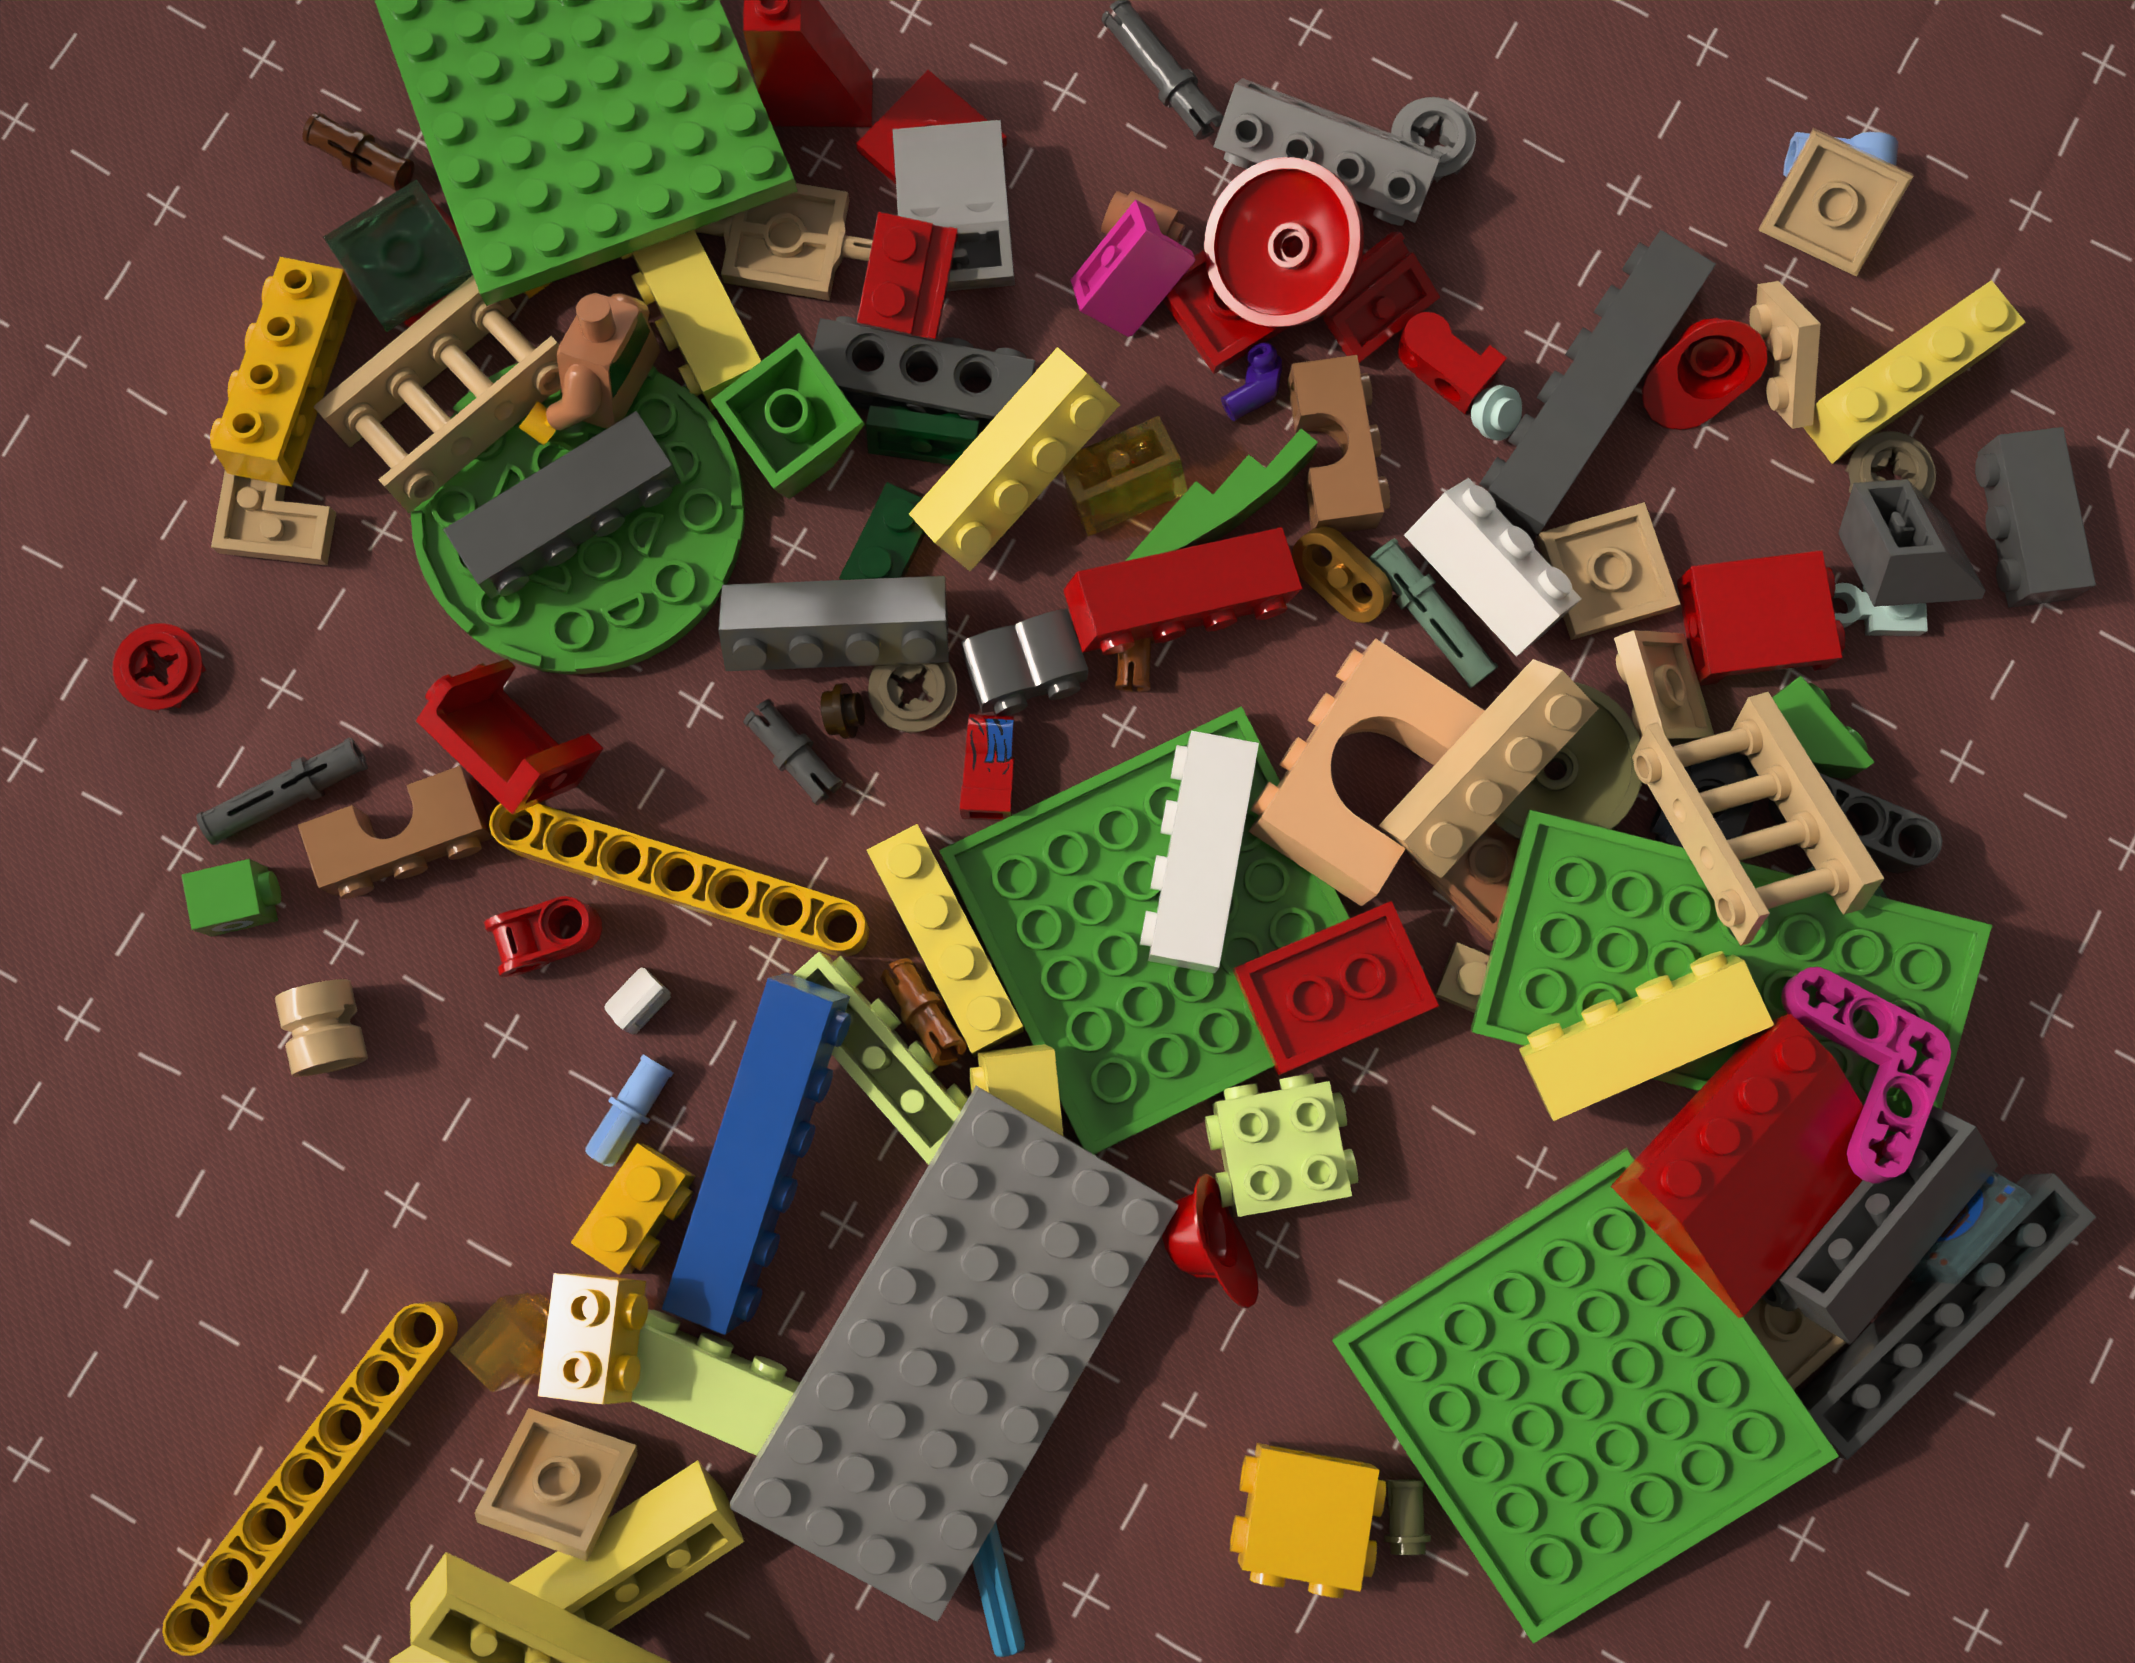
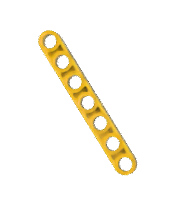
[489,803,869,957]
[162,1301,458,1656]

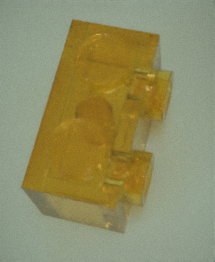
[1060,416,1188,537]
[449,1293,550,1393]

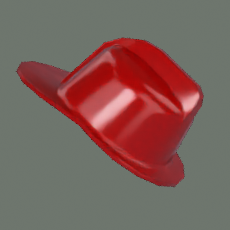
[1642,318,1768,430]
[1162,1174,1259,1308]

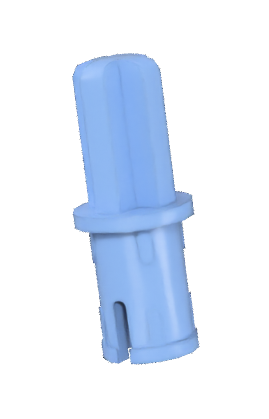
[585,1054,674,1167]

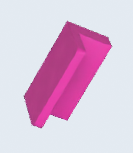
[1070,199,1195,337]

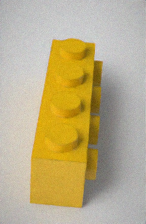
[210,257,357,487]

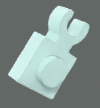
[1833,583,1928,636]

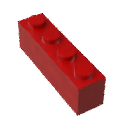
[1063,527,1302,655]

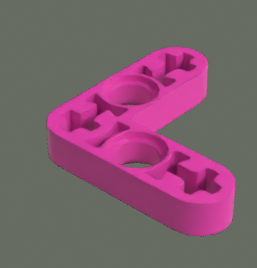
[1781,967,1951,1184]

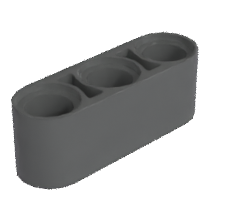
[1768,773,1942,874]

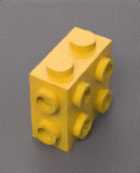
[1230,1443,1386,1598]

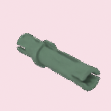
[1369,538,1499,689]

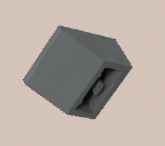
[1838,479,1985,607]

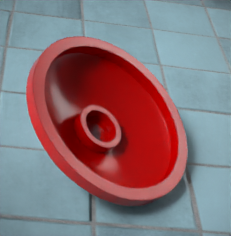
[1204,157,1364,328]

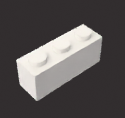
[1404,478,1581,657]

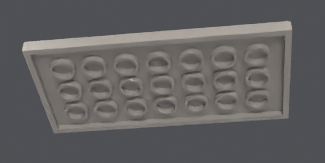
[730,1085,1179,1622]

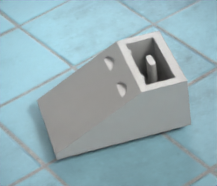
[893,120,1015,291]

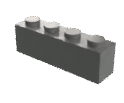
[443,411,680,599]
[718,576,949,671]
[1780,1105,1998,1344]

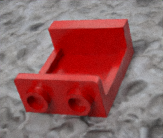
[1677,550,1845,686]
[416,659,604,815]

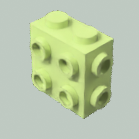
[1205,1073,1358,1217]

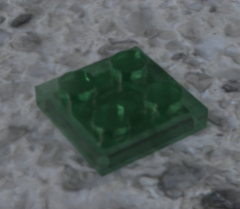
[323,179,473,332]

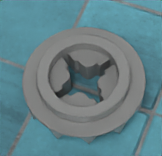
[1391,97,1476,182]

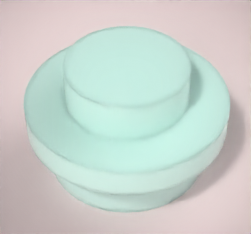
[1471,385,1522,441]

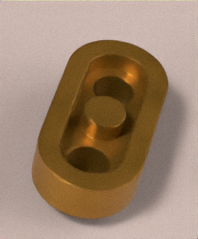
[1292,526,1392,623]

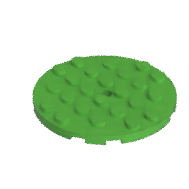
[411,363,745,674]

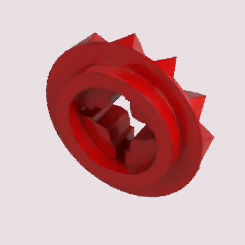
[112,623,206,712]

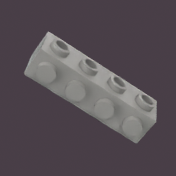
[1214,78,1443,226]

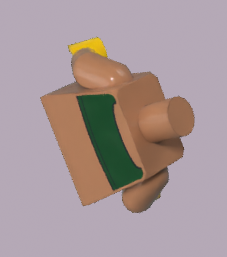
[519,293,660,445]

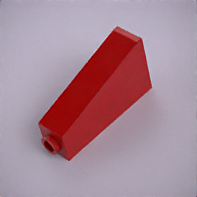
[743,0,873,127]

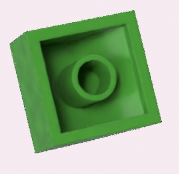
[711,333,865,499]

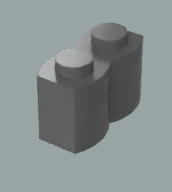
[961,609,1088,716]

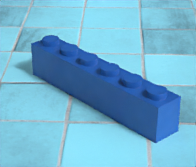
[662,973,851,1335]

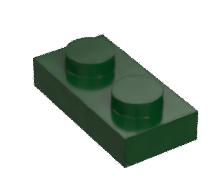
[866,405,979,465]
[839,482,926,580]

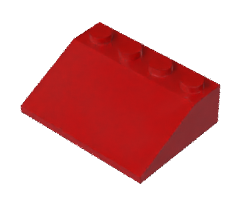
[1611,1013,1885,1318]

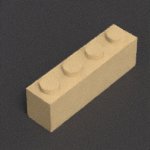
[1379,659,1599,878]

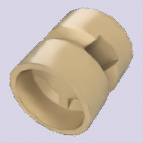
[275,979,368,1077]

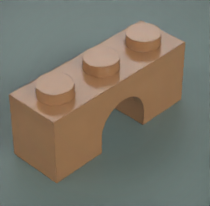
[1287,355,1390,533]
[298,766,494,899]

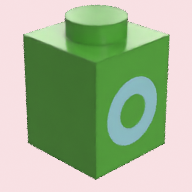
[181,859,281,937]

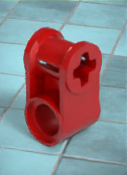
[484,896,602,978]

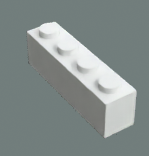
[1140,731,1259,973]

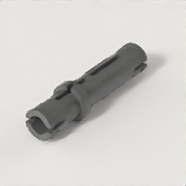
[1101,0,1224,140]
[196,737,368,846]

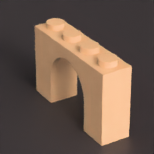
[1249,639,1485,906]

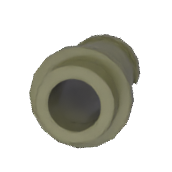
[1384,1479,1431,1555]

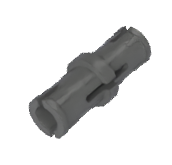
[743,699,843,805]

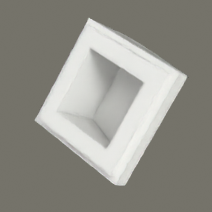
[604,967,671,1035]

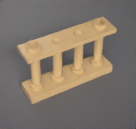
[313,275,561,513]
[1632,692,1884,946]

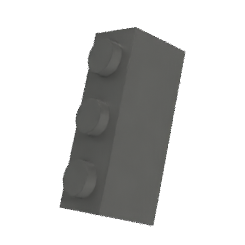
[1975,427,2096,608]

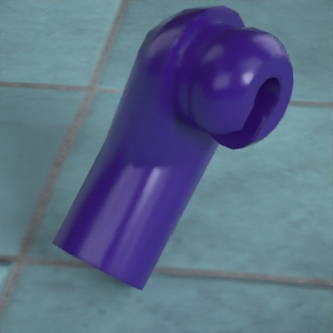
[1221,343,1283,421]

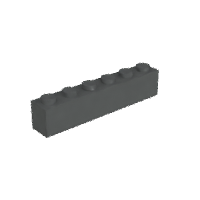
[1479,230,1716,541]
[1798,1173,2096,1460]

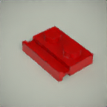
[857,212,958,342]
[1323,232,1440,363]

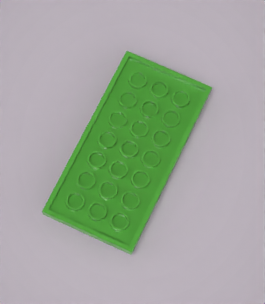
[1471,809,1992,1139]

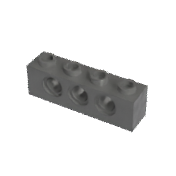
[813,316,1035,432]

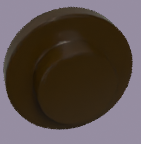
[821,683,865,739]

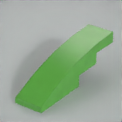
[1125,429,1318,561]

